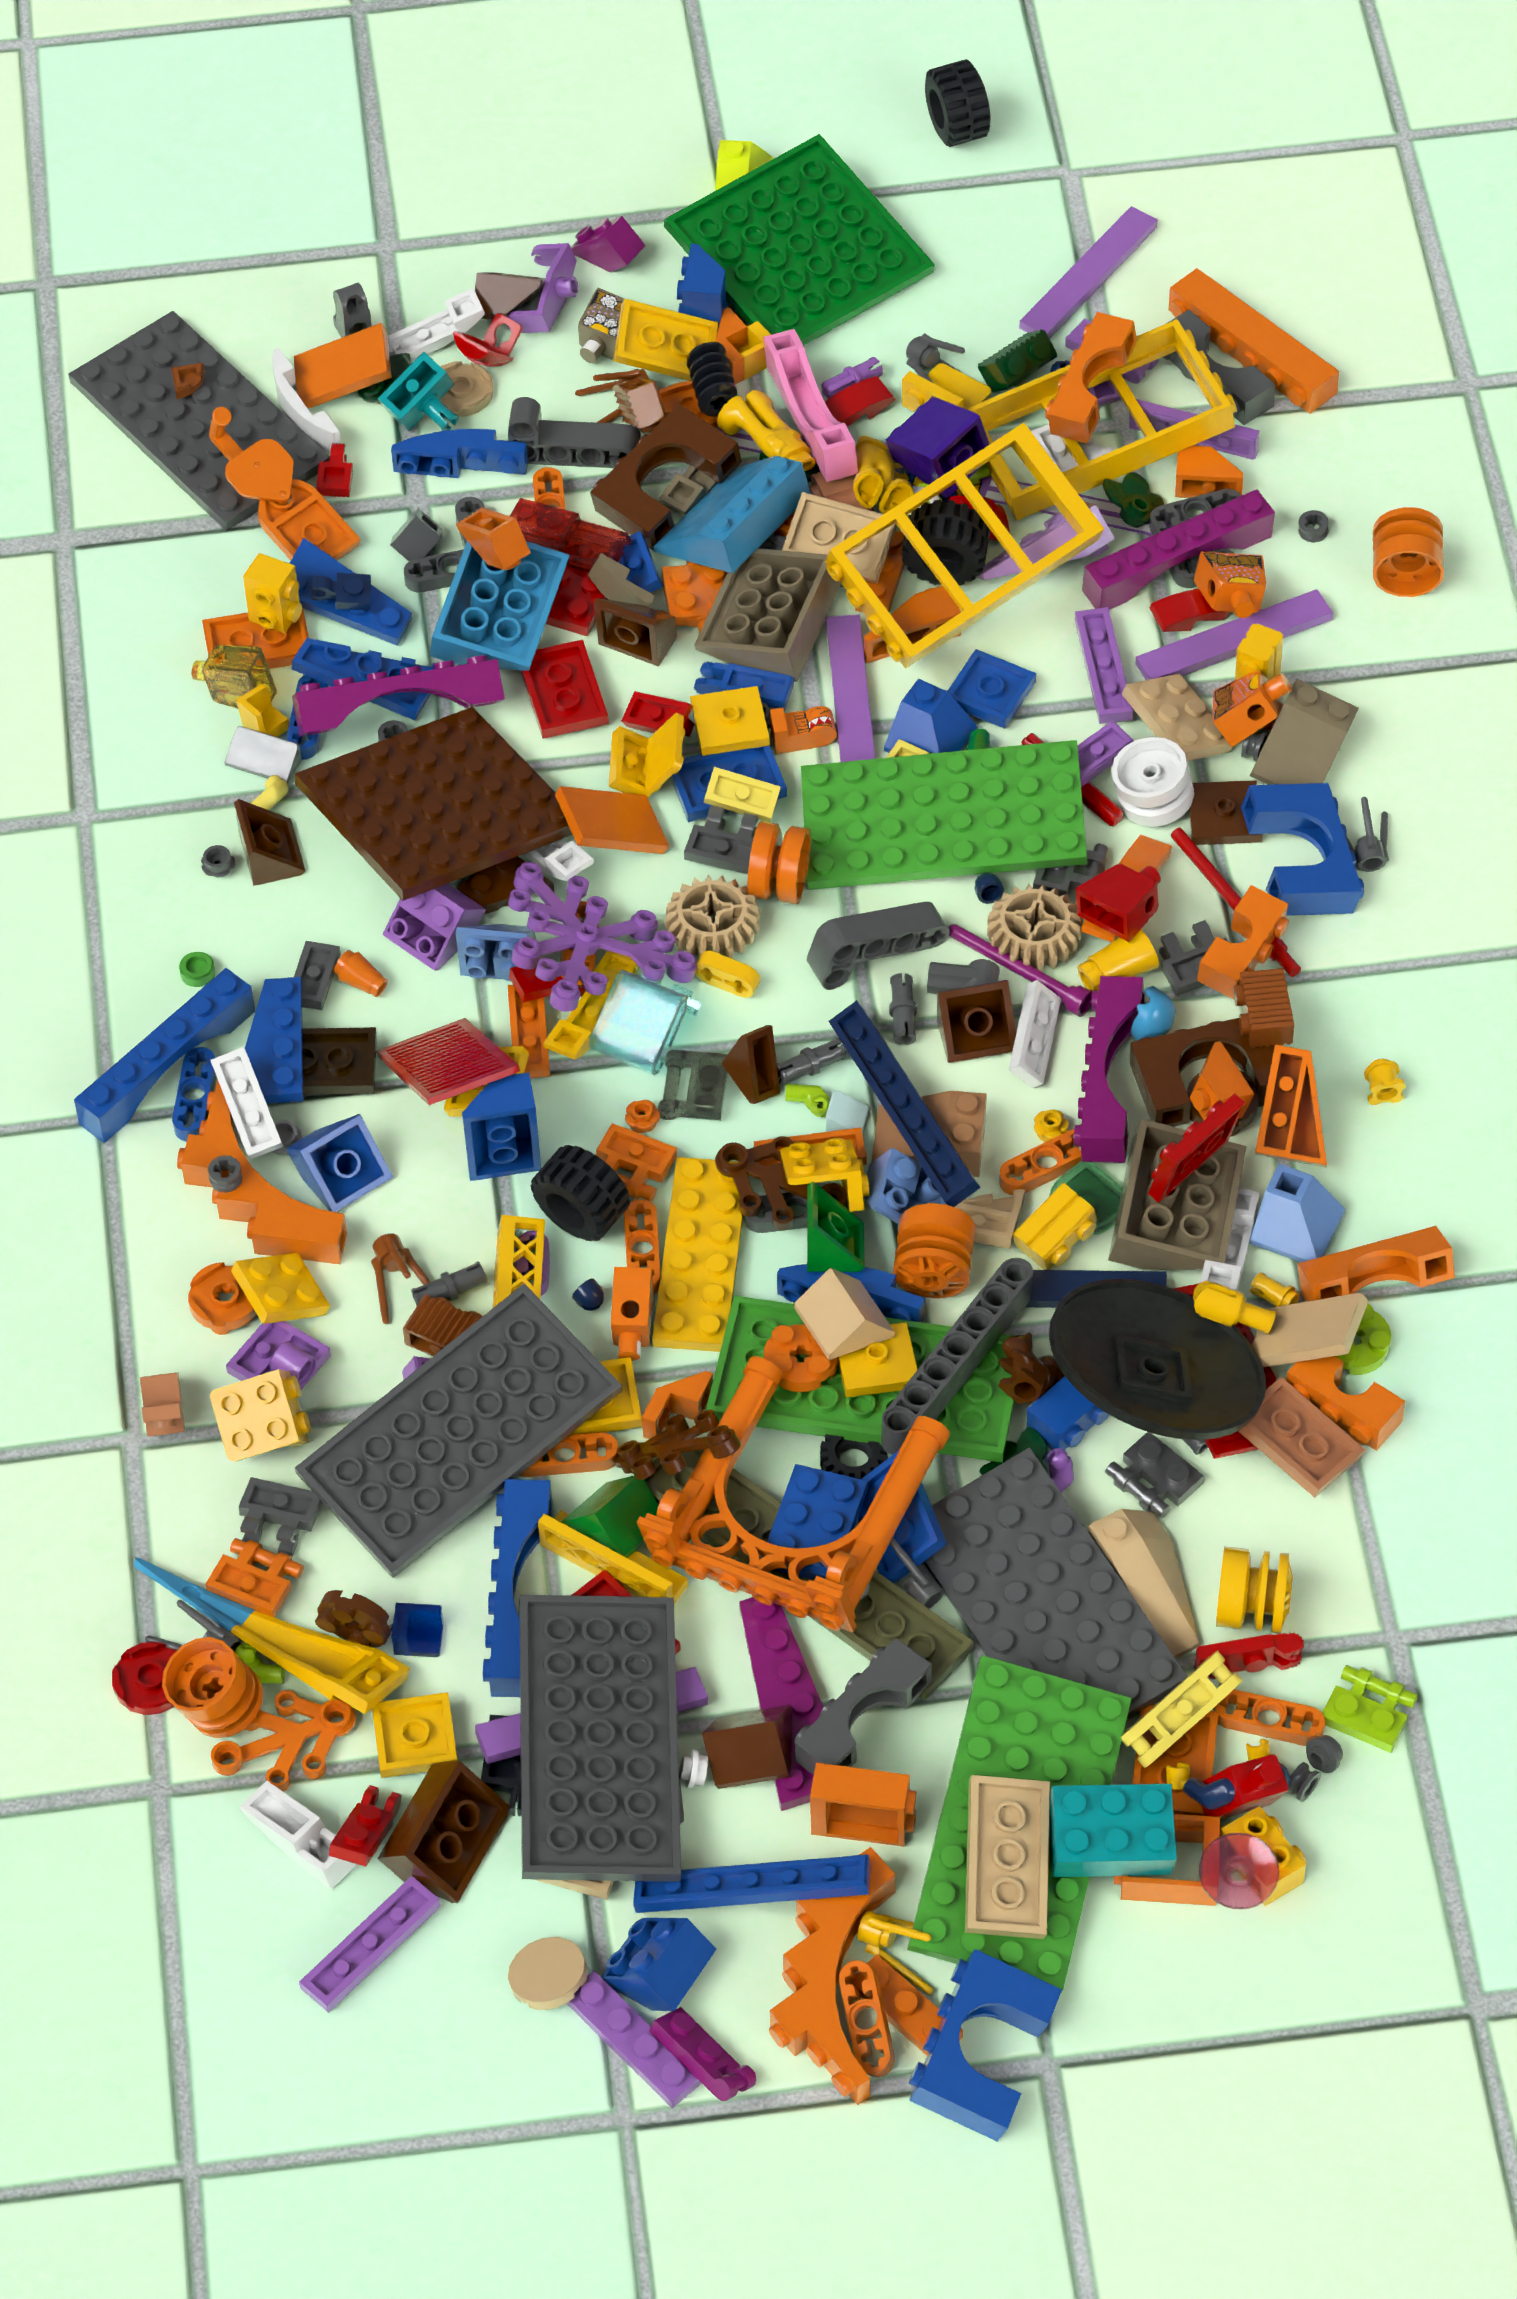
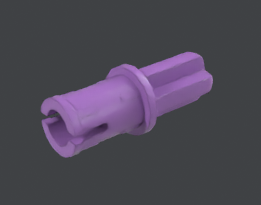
[821,357,883,399]

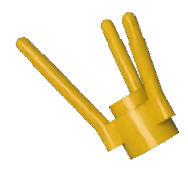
[857,1911,934,1994]

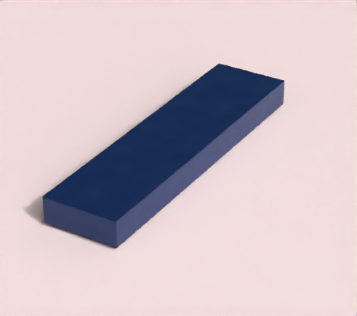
[1025,1270,1167,1308]

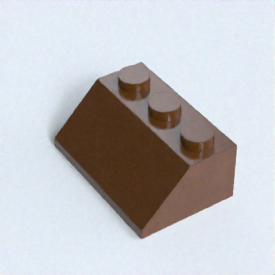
[377,1760,509,1903]

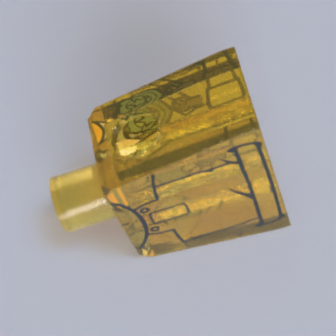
[191,645,277,709]

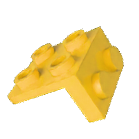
[902,363,991,412]
[608,713,685,798]
[780,1138,869,1212]
[210,1369,311,1462]

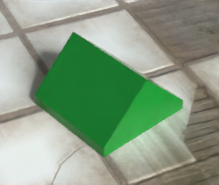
[807,1181,865,1272]
[561,1476,659,1558]

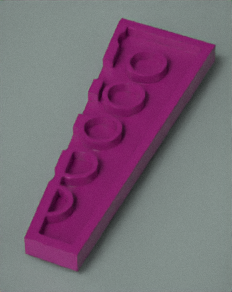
[739,1597,823,1811]

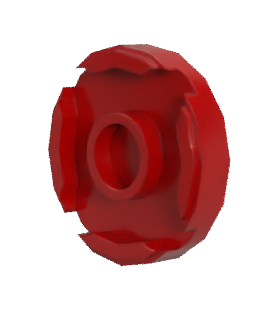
[112,1642,177,1715]

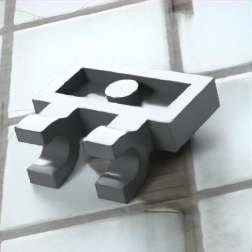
[684,805,758,874]
[1159,920,1227,996]
[238,1477,323,1557]

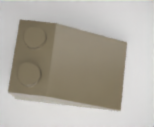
[1250,678,1359,785]

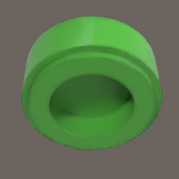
[179,952,215,987]

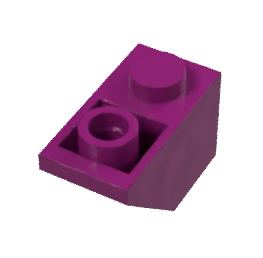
[571,216,646,272]

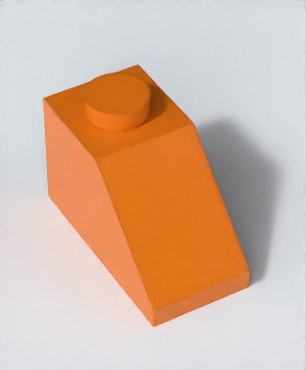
[1175,445,1243,498]
[456,507,531,570]
[1190,1041,1254,1120]

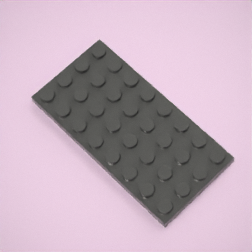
[68,311,330,531]
[295,1283,622,1578]
[924,1447,1188,1721]
[519,1595,681,1882]

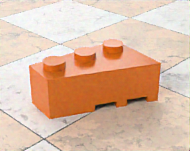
[1255,1045,1327,1168]

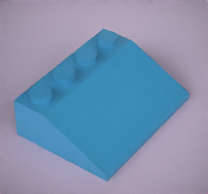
[653,456,811,573]
[430,541,570,671]

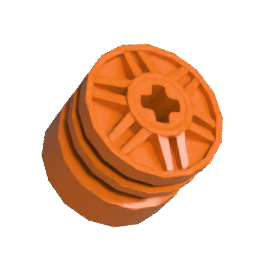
[1372,507,1444,597]
[893,1203,975,1299]
[162,1637,263,1738]

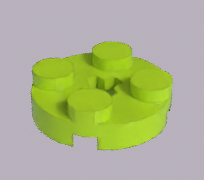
[1336,1304,1391,1375]

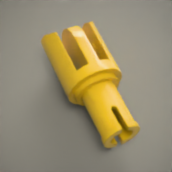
[1193,1281,1276,1334]

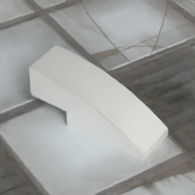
[240,1781,357,1890]

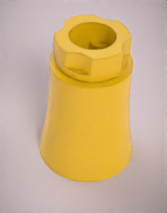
[1077,930,1159,992]

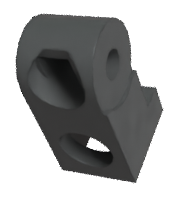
[333,282,372,338]

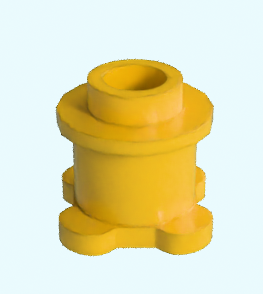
[1364,1058,1406,1105]

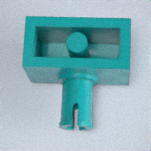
[378,352,459,431]

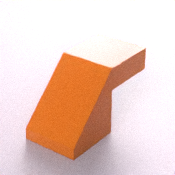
[715,307,748,385]
[642,1371,713,1439]

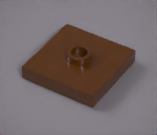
[1189,780,1262,845]

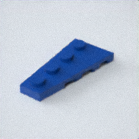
[289,538,412,646]
[291,638,435,721]
[245,977,304,1104]

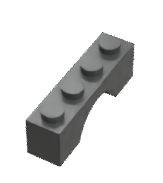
[1163,310,1275,425]
[794,1638,932,1775]

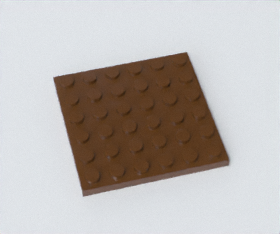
[295,707,573,901]

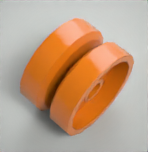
[747,821,811,905]

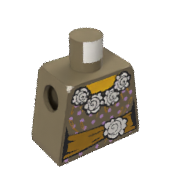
[578,288,625,363]

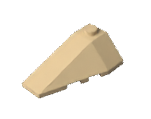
[1088,1509,1200,1659]

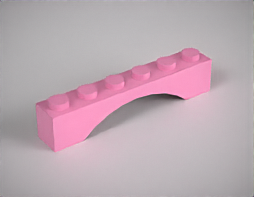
[763,329,858,482]

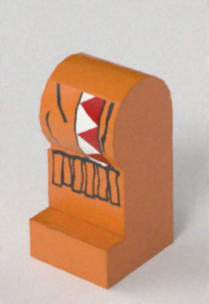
[770,706,837,755]

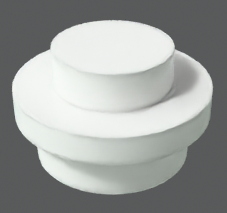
[679,1749,708,1789]

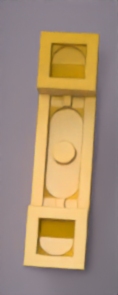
[544,950,640,1060]

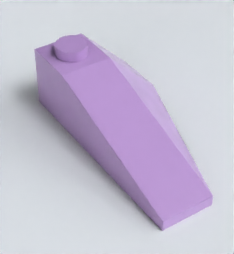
[977,501,1115,580]

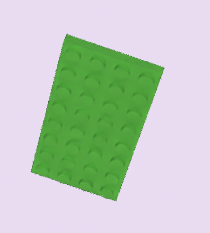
[801,740,1088,890]
[706,1296,1015,1463]
[907,1655,1131,1992]

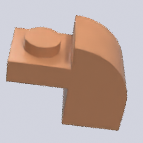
[140,1372,185,1437]

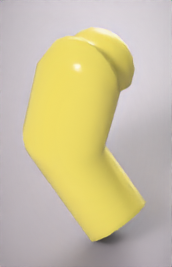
[251,775,289,810]

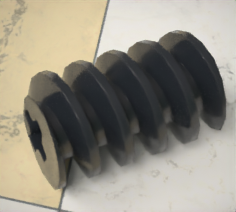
[686,342,737,417]

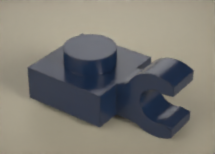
[312,573,371,611]

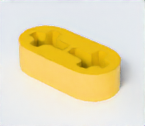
[695,951,761,998]

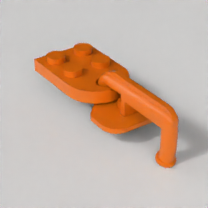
[209,407,361,561]

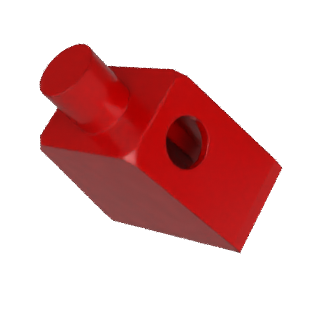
[1075,864,1161,942]

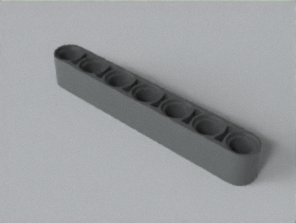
[881,1258,1033,1455]

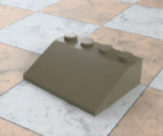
[694,548,841,682]
[1108,1118,1247,1270]

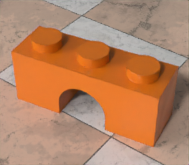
[1197,885,1290,999]
[1286,1356,1405,1451]

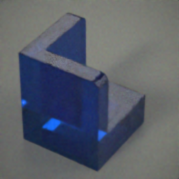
[391,1602,444,1658]

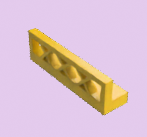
[492,1214,545,1309]
[538,1510,688,1604]

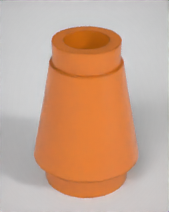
[333,950,388,997]

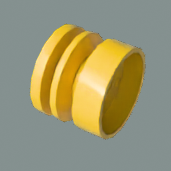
[1216,1546,1293,1634]

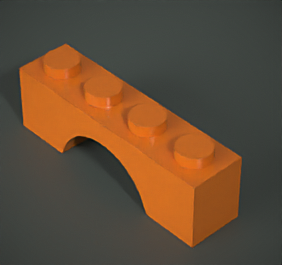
[1045,312,1137,444]
[1297,1226,1455,1302]

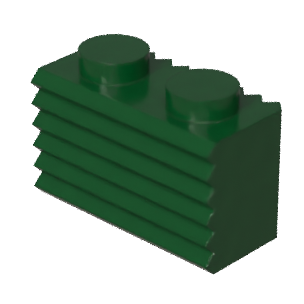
[978,329,1057,393]

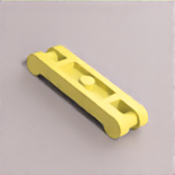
[1121,1651,1243,1768]

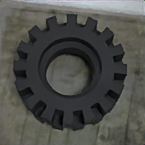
[820,1434,888,1479]

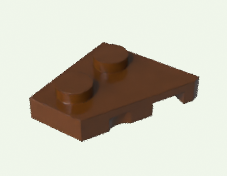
[457,856,555,914]

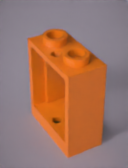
[810,1762,917,1847]
[1114,1814,1220,1906]

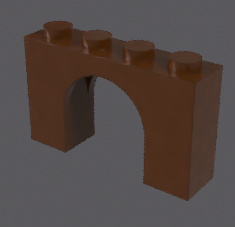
[590,404,742,551]
[1129,1018,1279,1127]

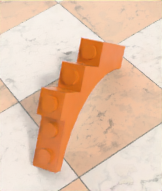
[177,1080,348,1265]
[768,1847,896,2105]

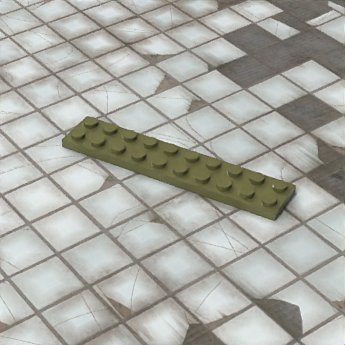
[644,1449,974,1701]

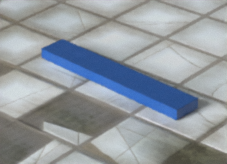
[633,1854,871,1913]

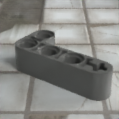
[508,397,641,468]
[806,901,950,990]

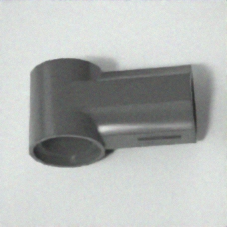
[927,959,1000,994]

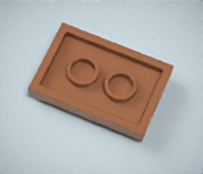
[1238,1377,1365,1498]

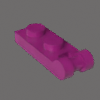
[649,2007,757,2101]

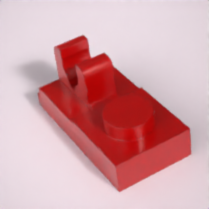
[621,691,695,737]

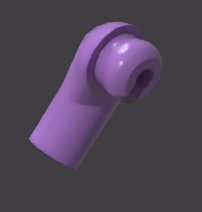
[1047,1448,1074,1493]

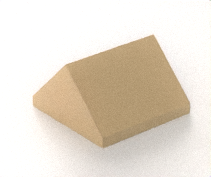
[794,1267,895,1360]

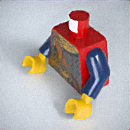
[1166,1739,1291,1820]

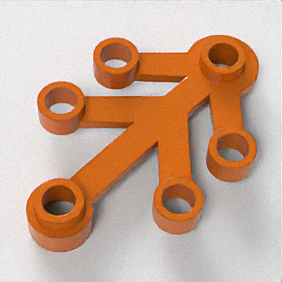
[211,1690,356,1792]

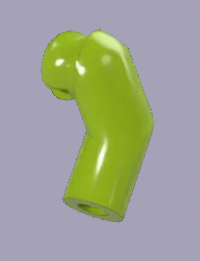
[785,1083,831,1117]
[235,1643,285,1684]

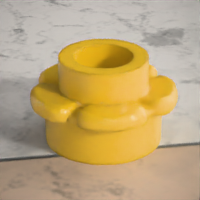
[1033,1109,1069,1142]

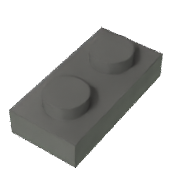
[294,941,341,1010]

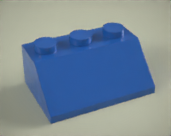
[462,1072,541,1181]

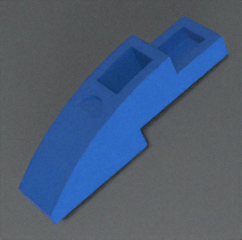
[391,429,528,478]
[777,1264,925,1323]

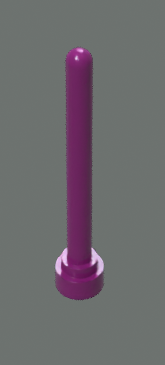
[948,924,1092,1017]

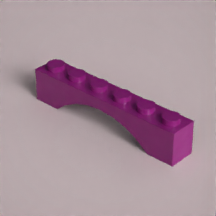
[1082,489,1275,610]
[292,655,505,737]
[1074,976,1145,1163]

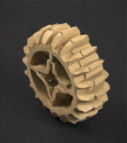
[665,875,760,959]
[987,883,1082,971]

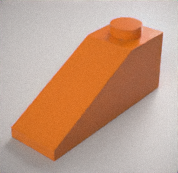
[864,586,961,663]

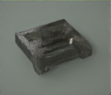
[657,1050,728,1121]

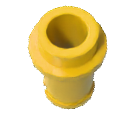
[1249,1272,1299,1307]

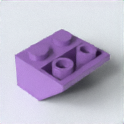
[382,883,486,971]

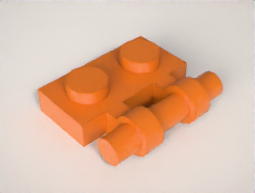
[596,1123,678,1201]
[205,1538,304,1617]

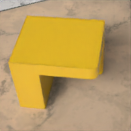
[737,321,771,380]
[236,684,289,737]

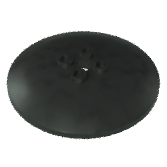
[1049,1279,1266,1440]

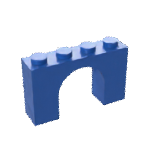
[1241,783,1364,916]
[908,1949,1062,2142]

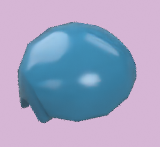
[1131,986,1176,1041]

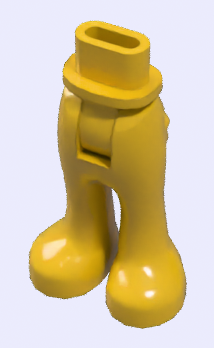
[717,390,816,471]
[853,436,914,514]

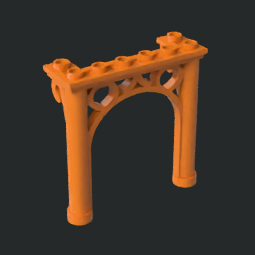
[636,1356,950,1633]

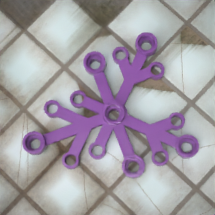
[508,862,697,1012]

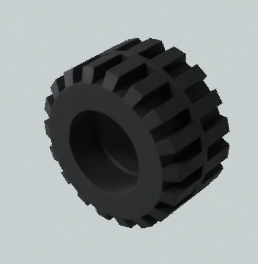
[925,59,991,147]
[901,500,990,586]
[530,1145,630,1242]

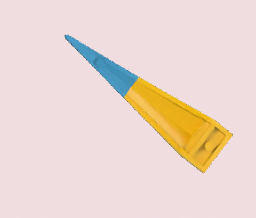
[133,1557,410,1714]

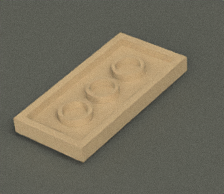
[965,1775,1050,1939]

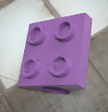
[226,1321,331,1390]

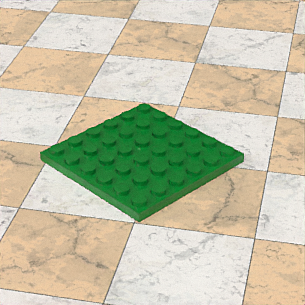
[664,134,935,346]

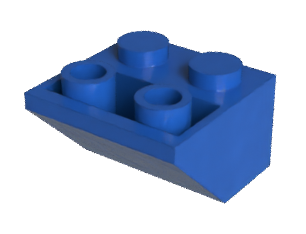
[677,244,727,332]
[601,1918,717,2011]

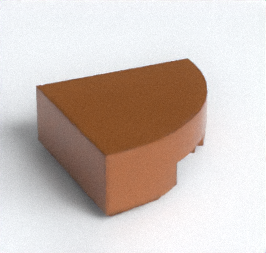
[171,362,205,399]

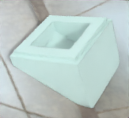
[826,1090,869,1134]

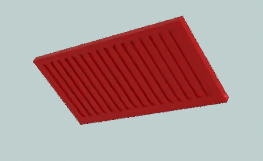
[376,1018,520,1105]

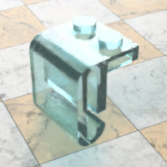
[589,970,701,1076]

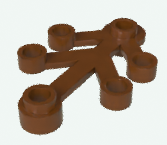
[715,1136,847,1231]
[613,1409,741,1480]

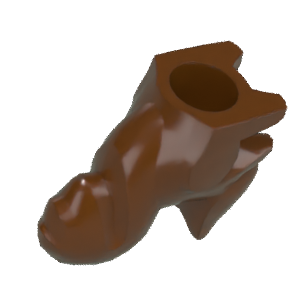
[998,1333,1065,1404]

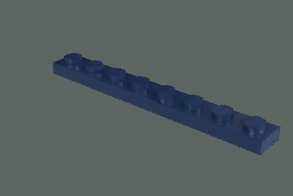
[828,1000,981,1207]

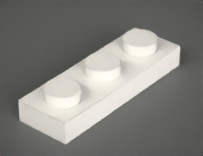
[1008,980,1061,1088]
[210,1047,283,1160]

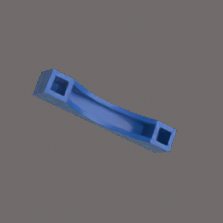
[74,968,255,1143]
[482,1479,552,1698]

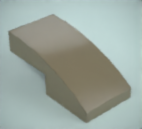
[659,465,718,515]
[588,553,655,607]

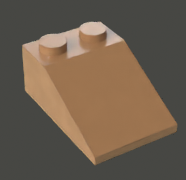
[871,1090,987,1178]

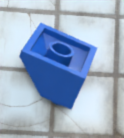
[884,678,978,754]
[286,1114,393,1212]

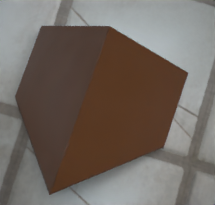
[721,1025,780,1104]

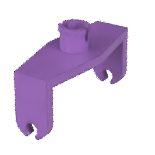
[507,243,578,333]

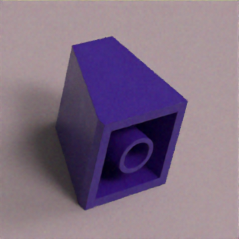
[885,396,990,499]

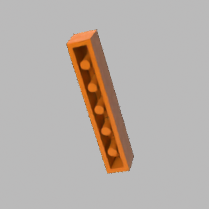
[1168,268,1339,414]

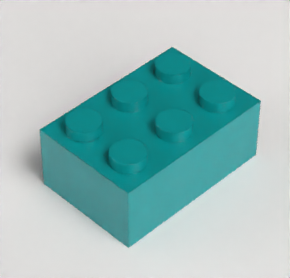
[1049,1784,1177,1877]

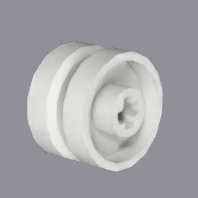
[1111,737,1195,827]

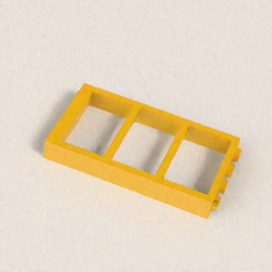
[967,319,1237,521]
[825,422,1104,669]

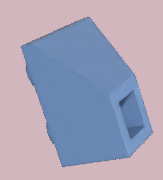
[456,924,536,982]
[864,1148,946,1224]
[1249,1164,1345,1262]

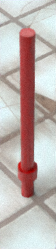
[1171,828,1301,977]

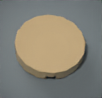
[440,361,493,417]
[508,1937,588,2010]

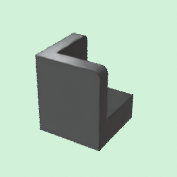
[390,508,444,561]

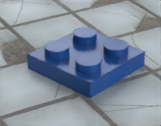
[947,649,1036,729]

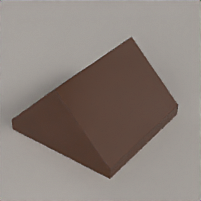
[234,799,306,886]
[937,980,1016,1063]
[702,1705,792,1789]

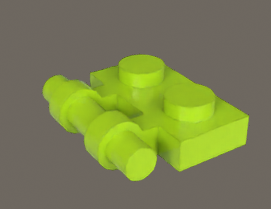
[1322,1665,1418,1753]

